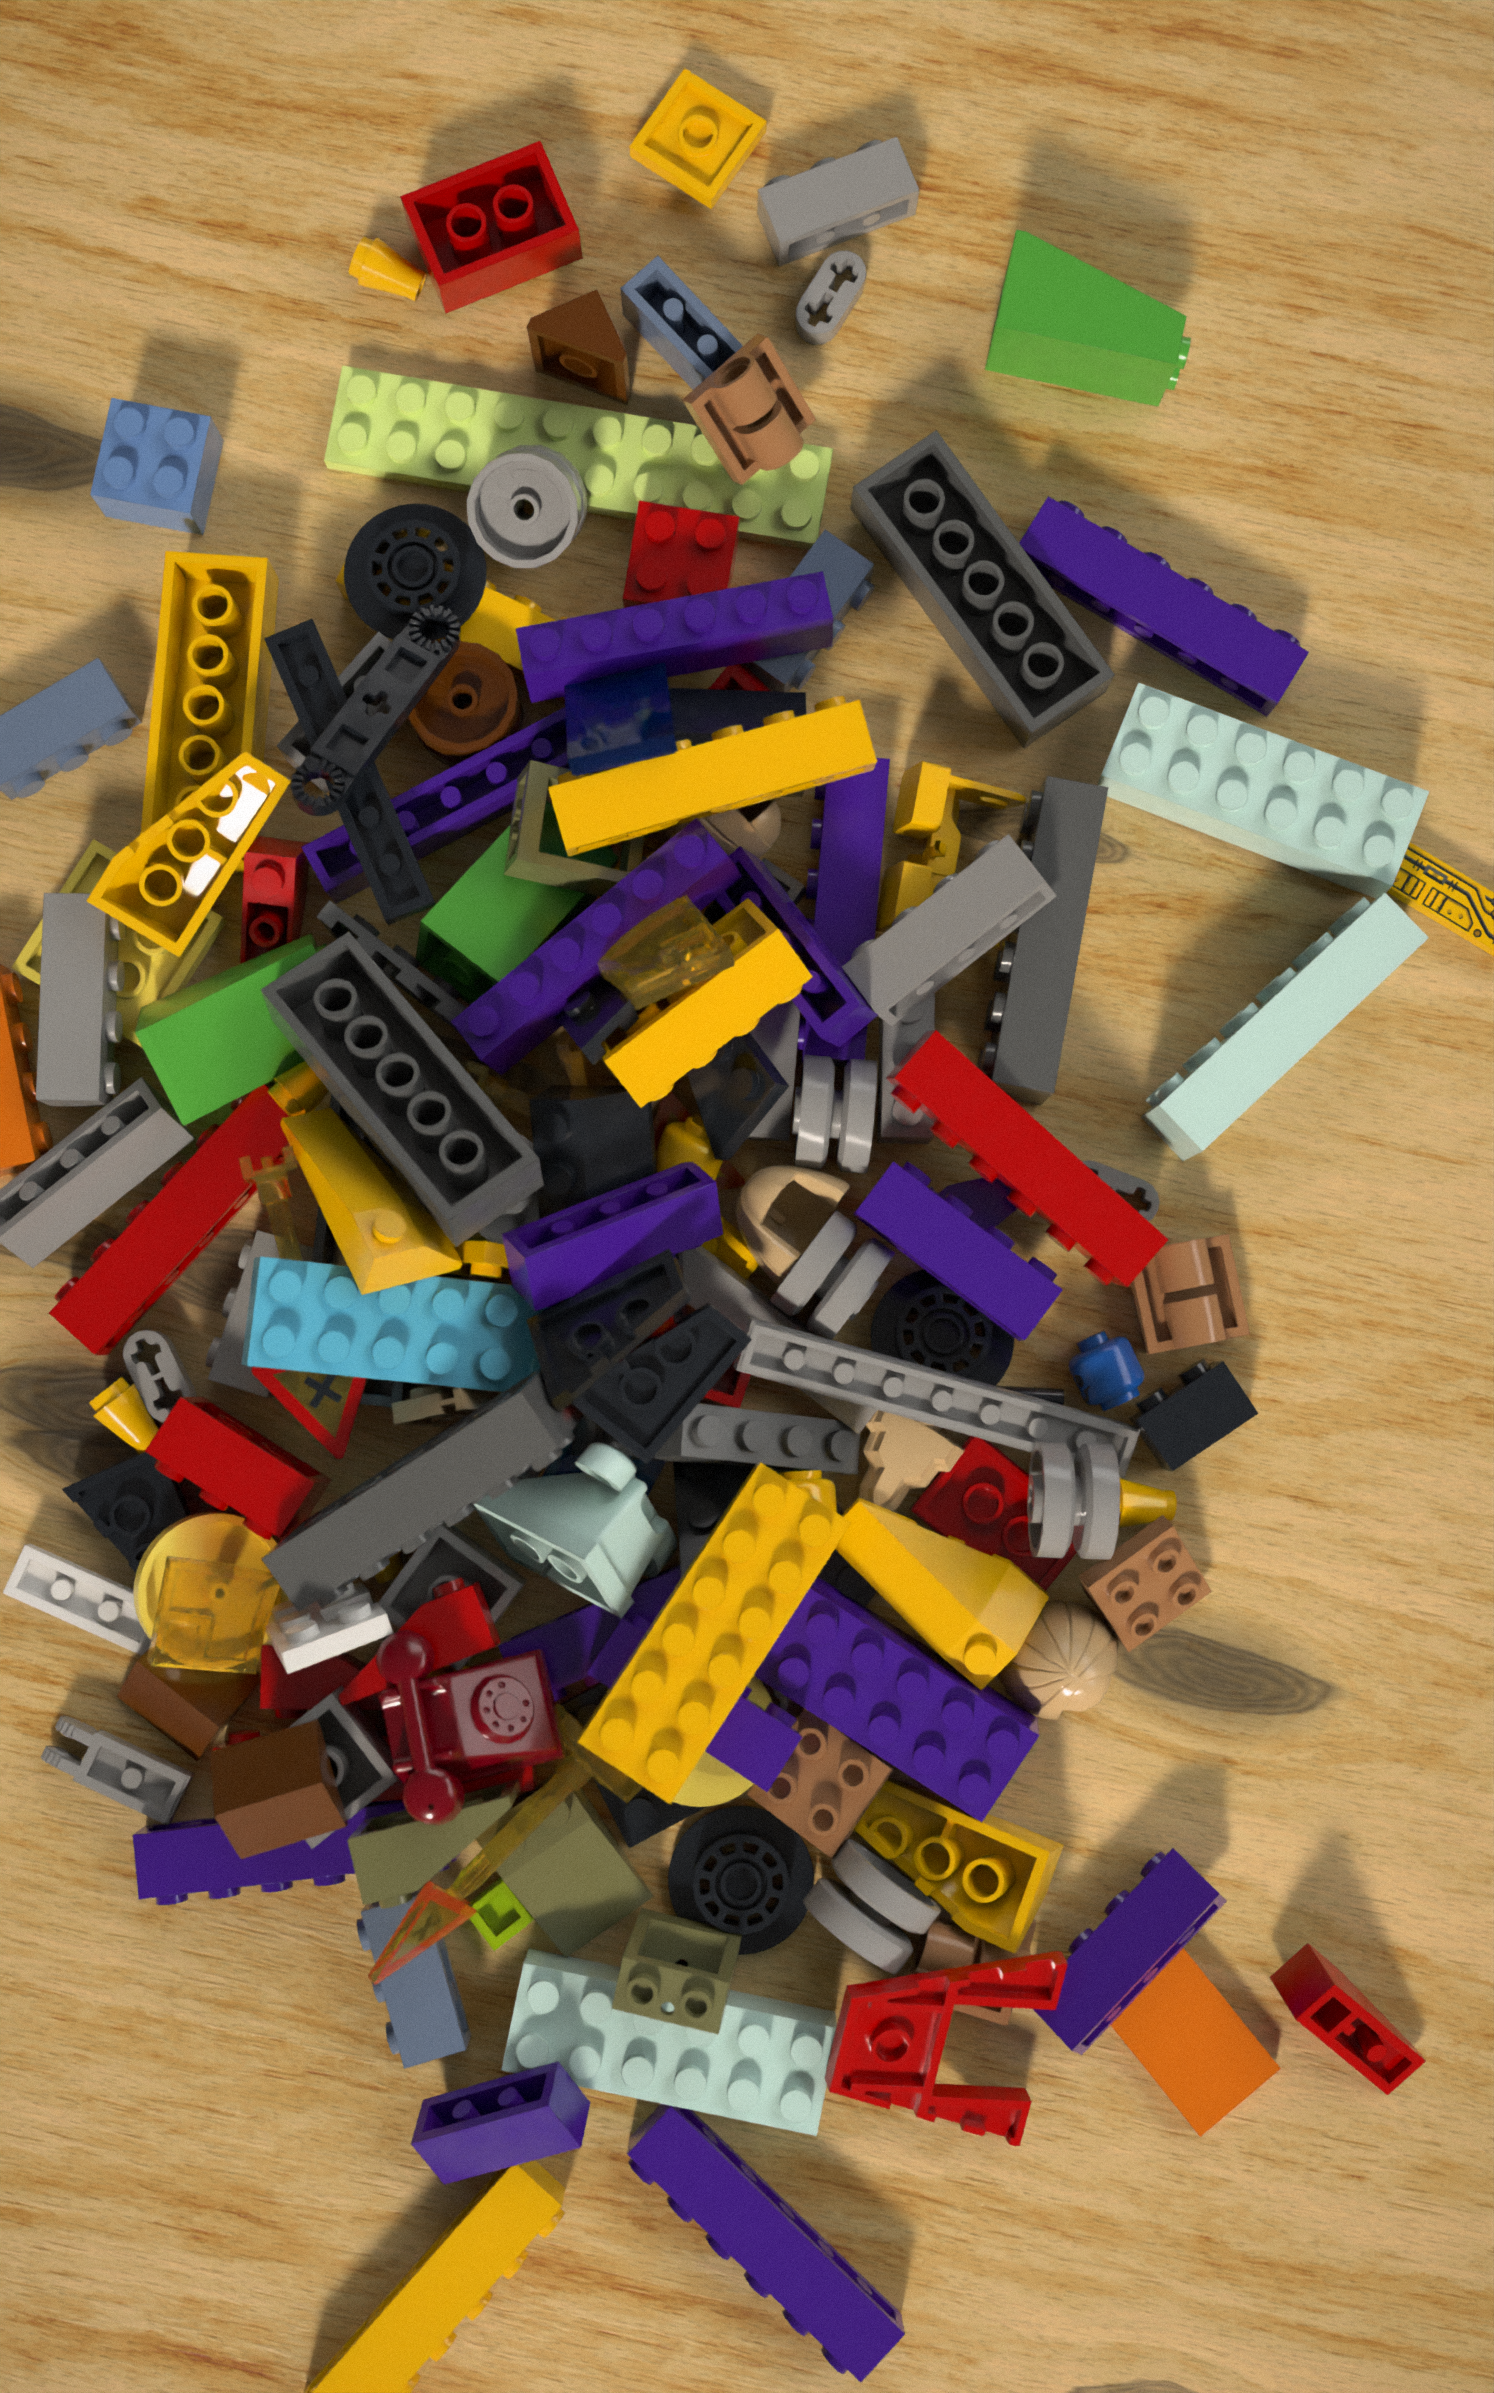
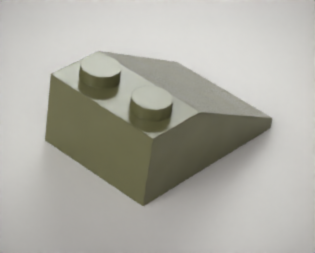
[476,1765,653,1957]
[347,1779,521,1909]

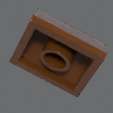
[527,289,631,405]
[117,1644,261,1761]
[210,1719,348,1859]

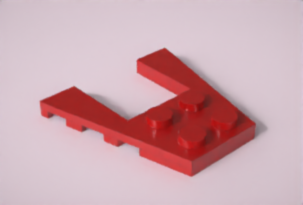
[824,1951,1068,2146]

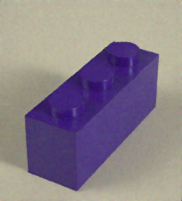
[411,2061,590,2185]

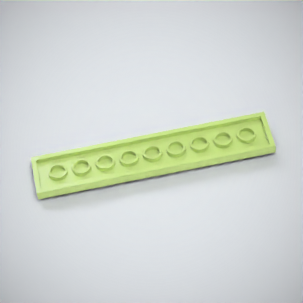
[324,365,833,550]

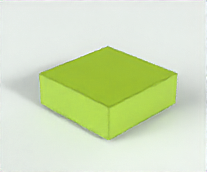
[464,1877,535,1951]

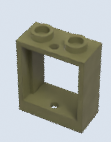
[504,760,650,897]
[612,1908,743,2035]

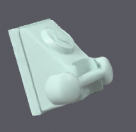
[474,1442,677,1618]

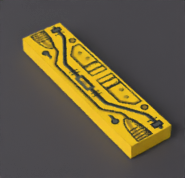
[1387,842,1494,957]

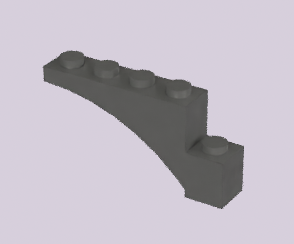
[572,1404,860,1475]

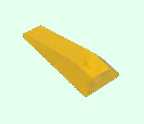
[86,751,291,958]
[280,1108,463,1295]
[835,1498,1049,1690]
[854,1777,1064,1954]

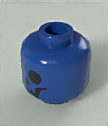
[1068,1330,1145,1411]

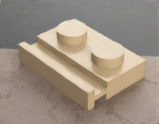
[391,1385,502,1427]

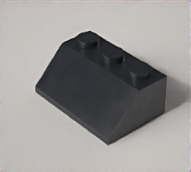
[648,687,806,797]
[529,1085,657,1219]

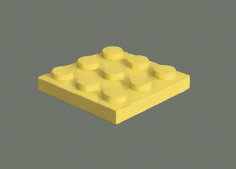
[11,839,227,1048]

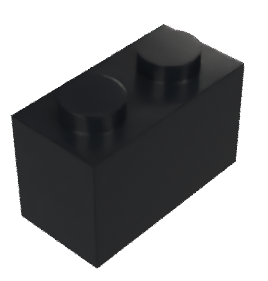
[1129,1359,1259,1471]

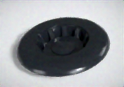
[344,504,487,642]
[871,1269,1014,1386]
[668,1806,814,1955]

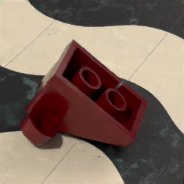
[376,1630,567,1825]

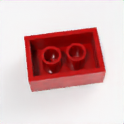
[400,140,583,313]
[145,1397,332,1540]

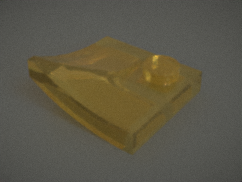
[597,895,735,1010]
[147,1556,280,1674]

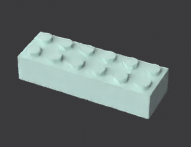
[1098,682,1429,899]
[1141,893,1429,1161]
[501,1948,837,2136]

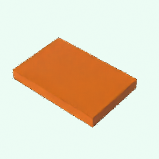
[1111,1948,1281,2137]

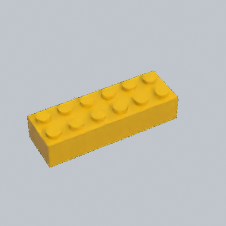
[140,551,279,873]
[578,1462,852,1804]

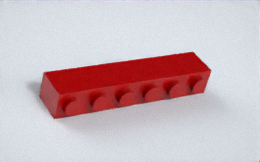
[886,1030,1169,1287]
[49,1084,293,1356]

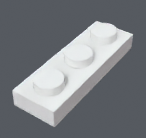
[3,1544,154,1655]

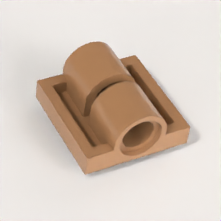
[682,333,816,485]
[1131,1234,1250,1355]
[1078,1515,1212,1652]
[746,1708,894,1858]
[909,1897,1037,2026]

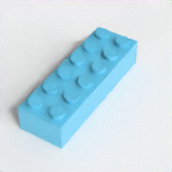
[241,1256,575,1392]

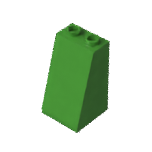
[985,229,1191,407]
[416,800,618,1005]
[135,933,328,1126]

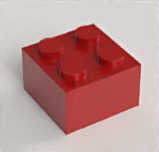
[622,501,739,608]

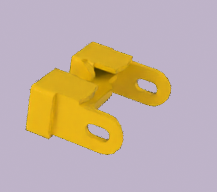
[875,761,1026,949]

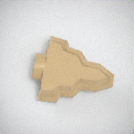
[859,1410,965,1511]

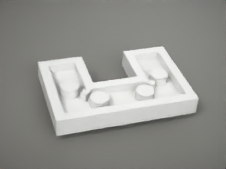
[262,1582,393,1674]

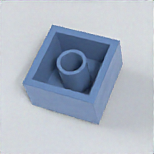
[90,398,224,535]

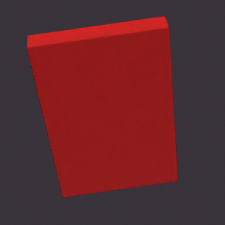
[909,1435,1077,1591]

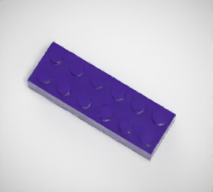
[754,1576,1040,1822]

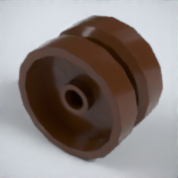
[409,641,524,767]

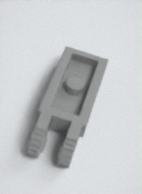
[40,1715,195,1825]

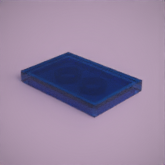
[564,662,678,776]

